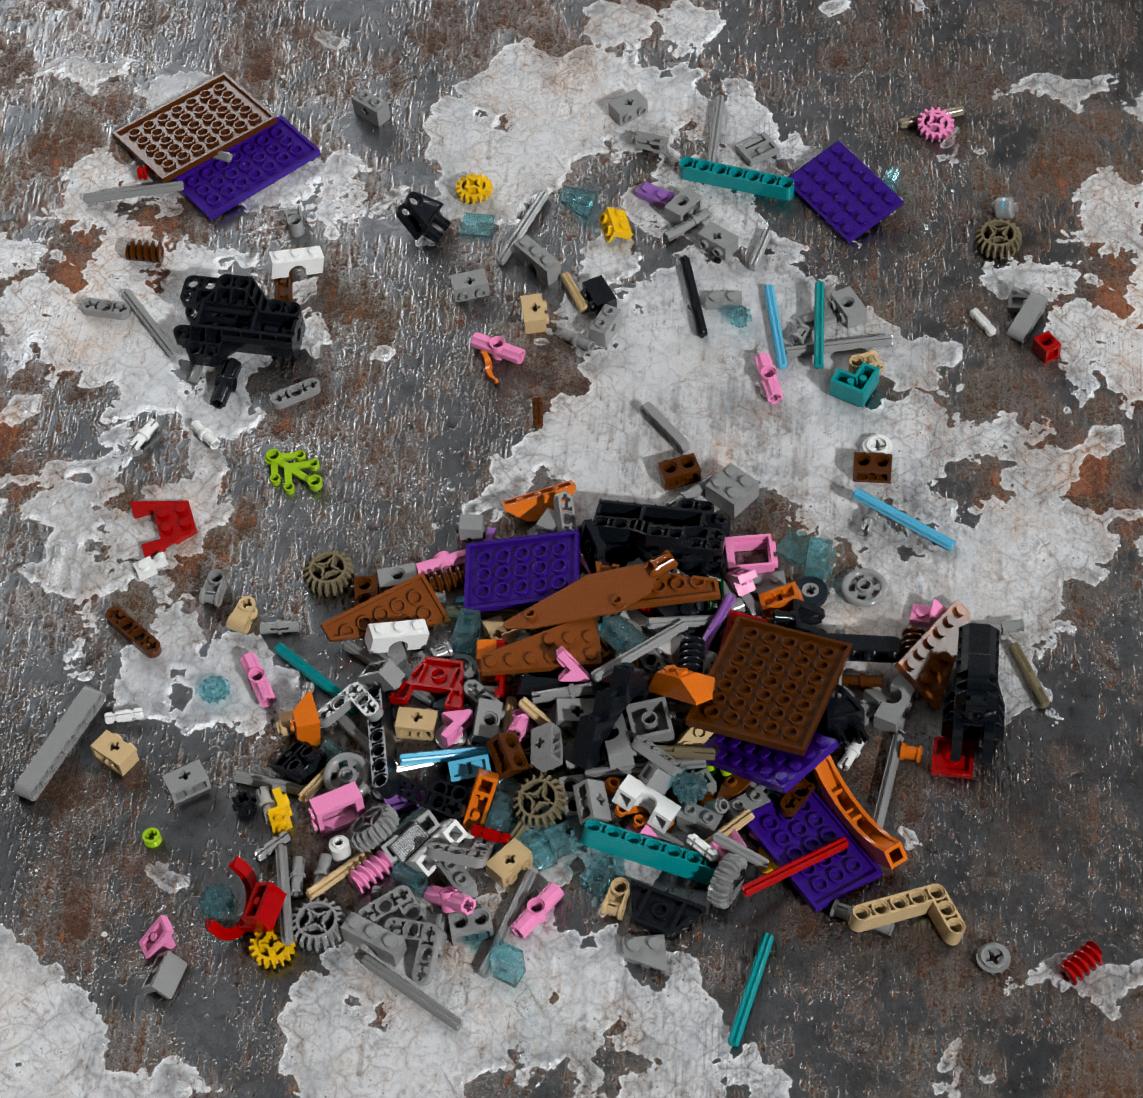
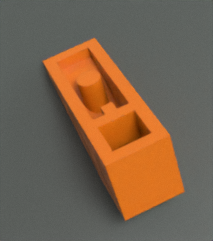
[461,768,499,833]

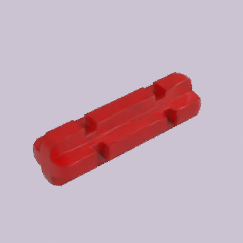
[471,824,511,845]

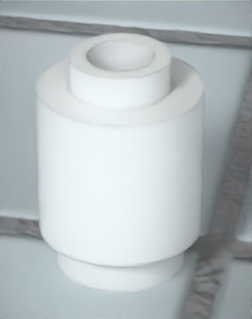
[329,835,352,864]

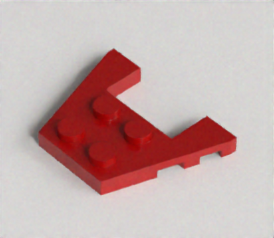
[130,500,197,559]
[389,656,465,711]

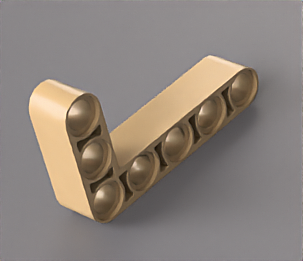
[848,884,966,946]

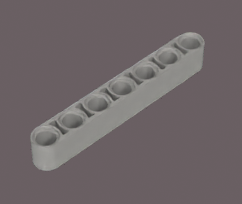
[14,686,105,801]

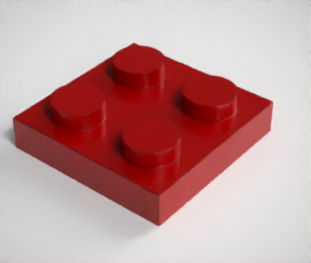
[931,736,975,779]

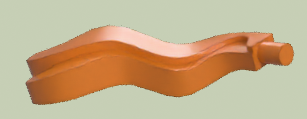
[479,350,499,384]

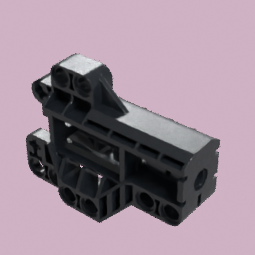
[173,274,306,367]
[593,498,731,579]
[941,623,1005,765]

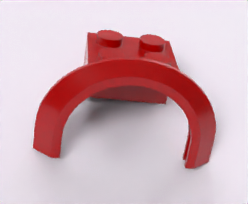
[206,856,287,941]

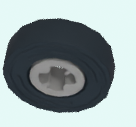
[796,576,828,607]

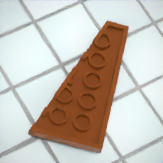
[595,561,720,611]
[320,572,451,643]
[894,599,971,710]
[481,617,602,676]

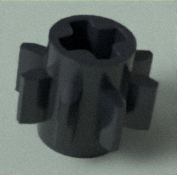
[232,790,257,816]

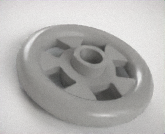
[841,568,888,607]
[323,752,372,795]

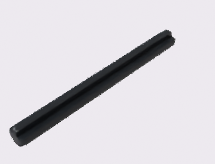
[679,255,708,338]

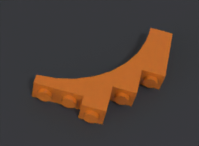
[813,755,908,870]

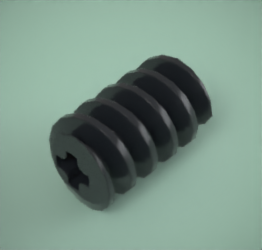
[678,636,705,674]

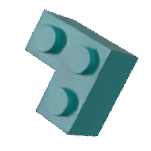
[829,362,880,408]

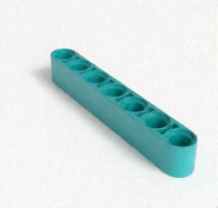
[679,157,794,201]
[581,819,719,886]

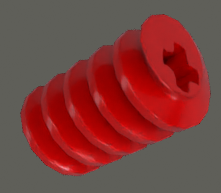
[1055,940,1103,986]

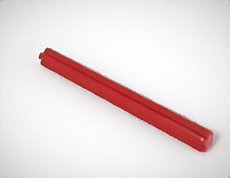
[740,837,849,897]

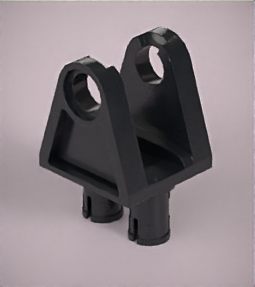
[396,192,452,243]
[768,598,827,633]
[826,684,869,749]

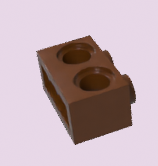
[853,452,892,484]
[658,453,701,491]
[351,575,379,608]
[486,732,530,779]

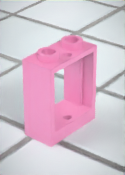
[725,533,778,574]
[308,781,366,837]

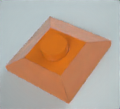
[289,691,321,747]

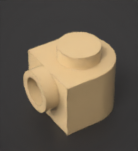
[276,710,295,737]

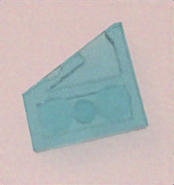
[559,186,597,220]

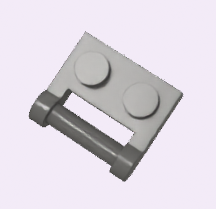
[734,132,780,166]

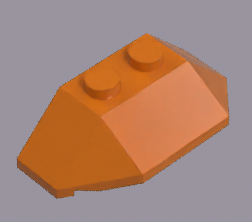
[500,480,577,523]
[648,665,715,705]

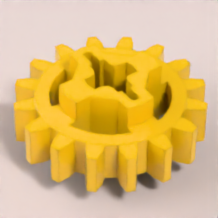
[455,172,493,205]
[249,924,296,969]

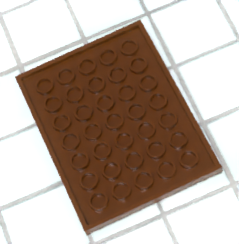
[112,72,278,183]
[685,615,853,757]

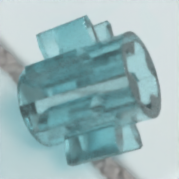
[730,306,752,328]

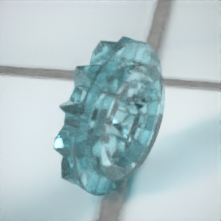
[199,676,231,704]

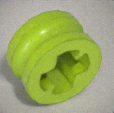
[142,827,162,848]

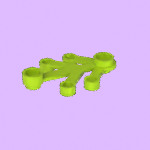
[265,449,323,495]

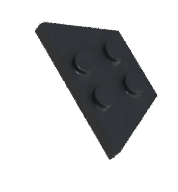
[577,519,606,574]
[653,601,712,637]
[630,880,706,938]

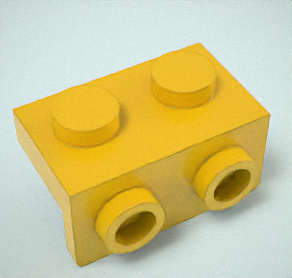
[599,207,633,243]
[267,787,293,834]

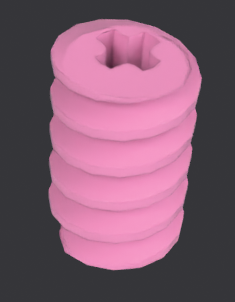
[348,850,394,894]

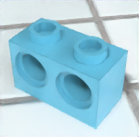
[448,754,492,784]

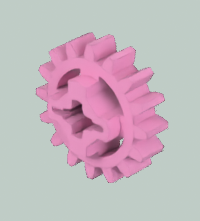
[917,107,954,142]

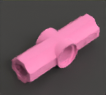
[470,332,525,364]
[754,352,783,404]
[415,549,466,578]
[240,652,277,708]
[507,702,538,742]
[510,882,564,939]
[424,884,476,915]

